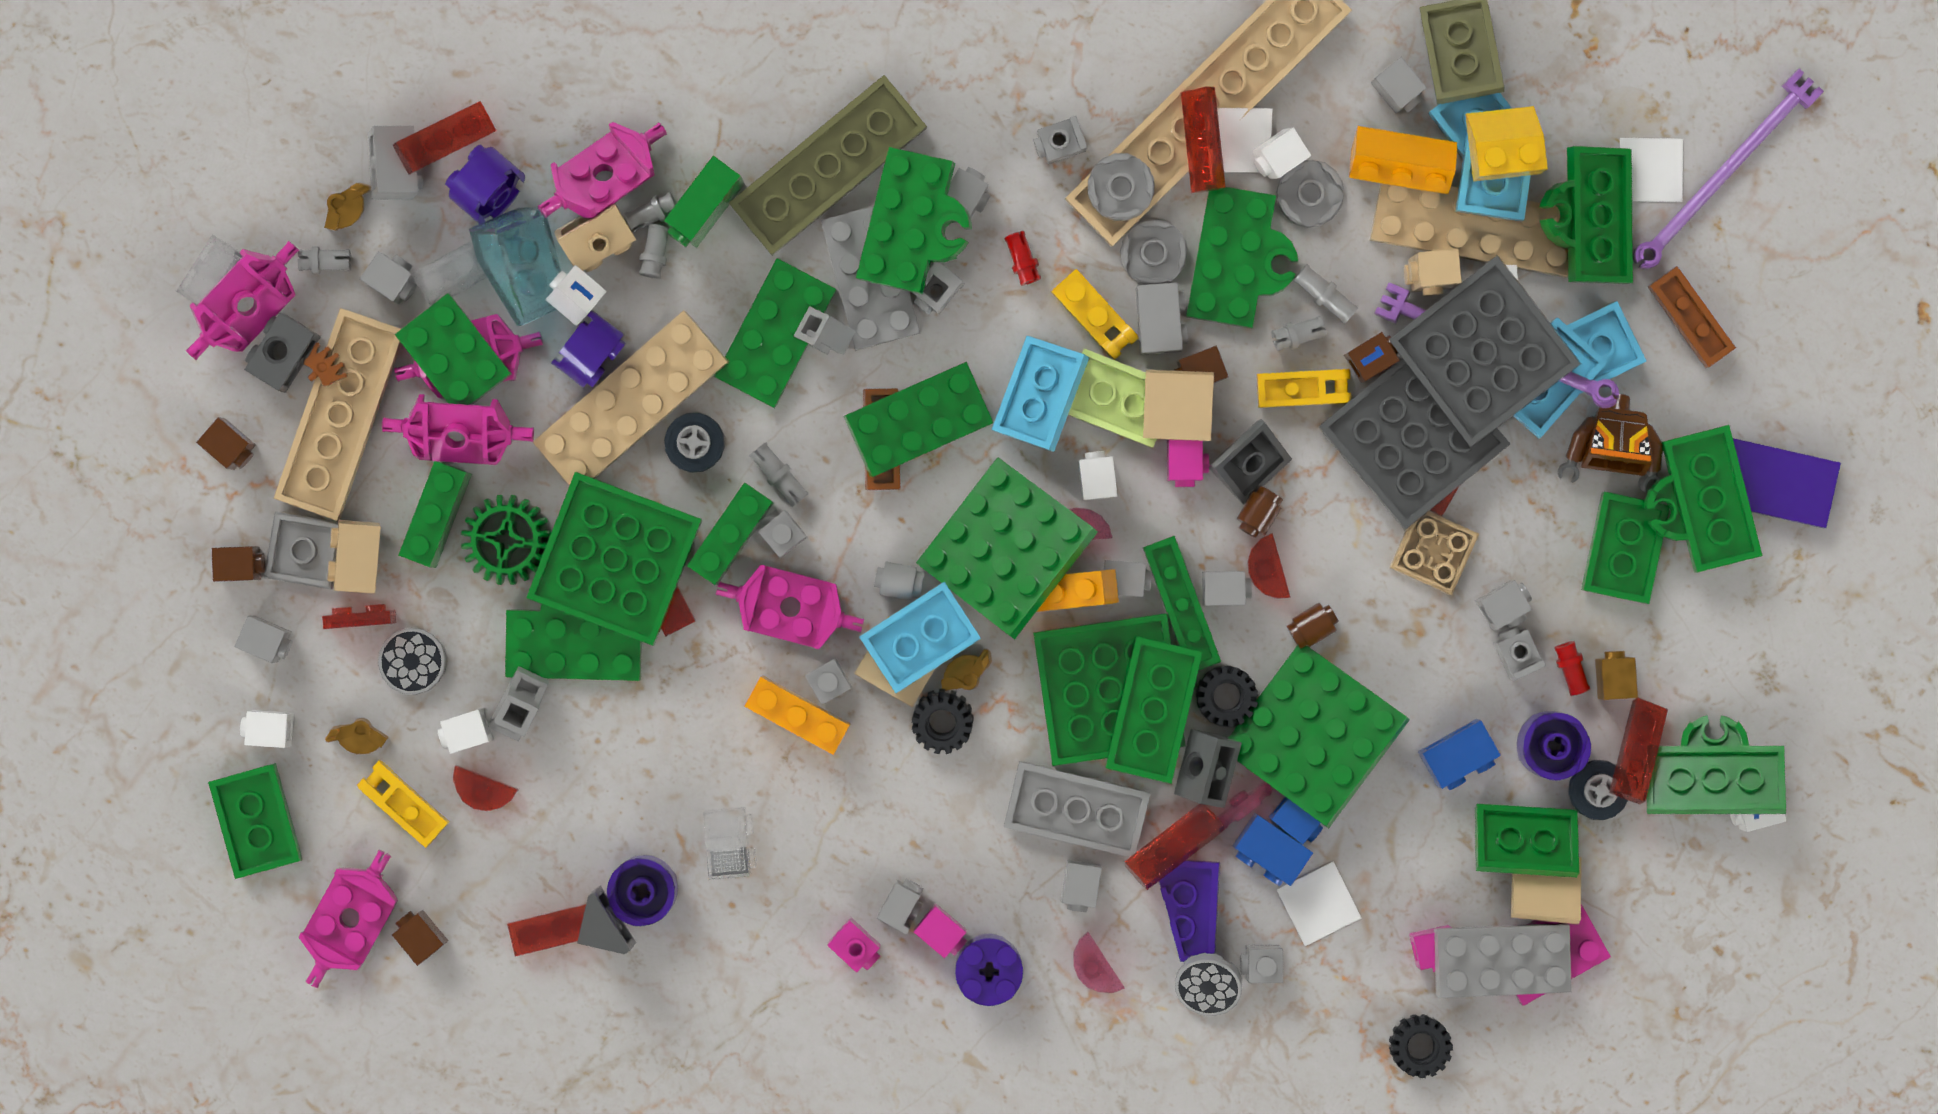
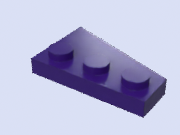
[1152,858,1220,962]

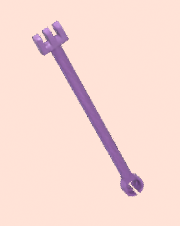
[1633,68,1824,269]
[1374,283,1619,408]

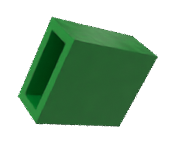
[664,155,745,248]

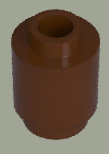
[1236,486,1283,538]
[1286,603,1339,649]

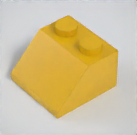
[1465,106,1548,182]

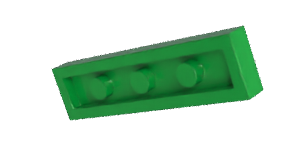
[1142,536,1221,670]

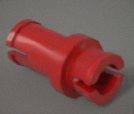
[1004,231,1041,286]
[1554,641,1591,696]

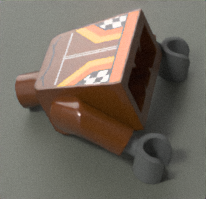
[1558,394,1663,493]

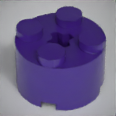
[445,144,525,225]
[551,310,626,388]
[1516,711,1591,781]
[607,855,678,927]
[955,934,1023,1006]

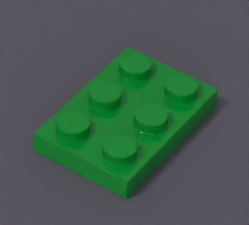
[395,293,512,405]
[1581,492,1670,604]
[208,763,303,879]
[1475,804,1580,878]

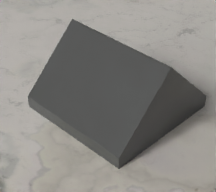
[1209,419,1292,505]
[577,885,636,954]

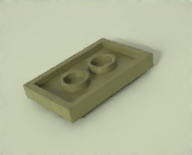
[1419,0,1504,105]

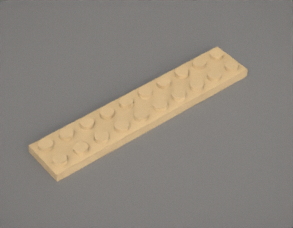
[1065,0,1352,247]

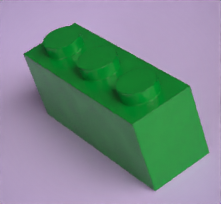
[398,461,472,568]
[687,482,775,585]

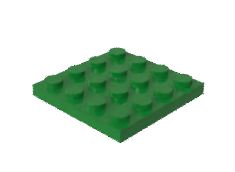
[916,457,1098,640]
[526,472,702,646]
[1033,613,1186,766]
[1228,645,1410,829]

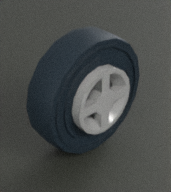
[664,412,725,473]
[1568,760,1630,820]

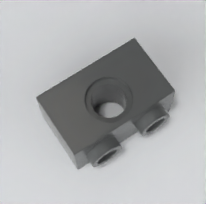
[244,312,321,393]
[1174,729,1242,808]

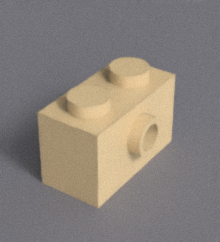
[554,203,636,272]
[1404,249,1462,296]
[327,520,381,594]

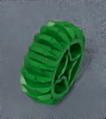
[461,495,552,585]

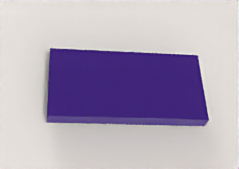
[1733,438,1841,528]

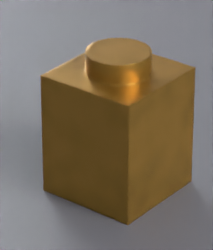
[1595,651,1638,700]

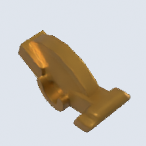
[324,183,371,231]
[941,649,992,691]
[325,718,389,754]

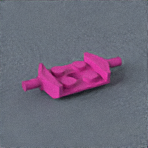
[537,122,667,218]
[186,241,299,360]
[394,314,543,399]
[382,394,534,465]
[716,565,864,649]
[298,850,398,988]

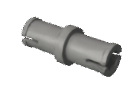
[1293,264,1358,324]
[749,442,809,507]

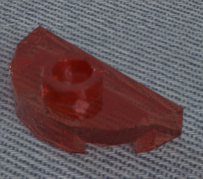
[1247,533,1291,599]
[453,765,519,811]

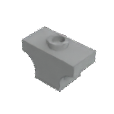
[488,666,549,741]

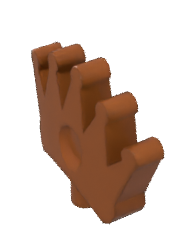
[304,343,348,386]

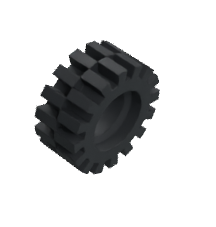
[1196,666,1258,727]
[911,689,974,754]
[1389,1014,1453,1078]

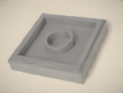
[264,512,338,589]

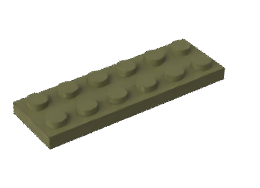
[729,75,927,256]

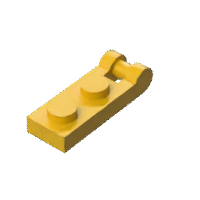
[1051,269,1139,360]
[1256,369,1352,408]
[357,760,450,848]

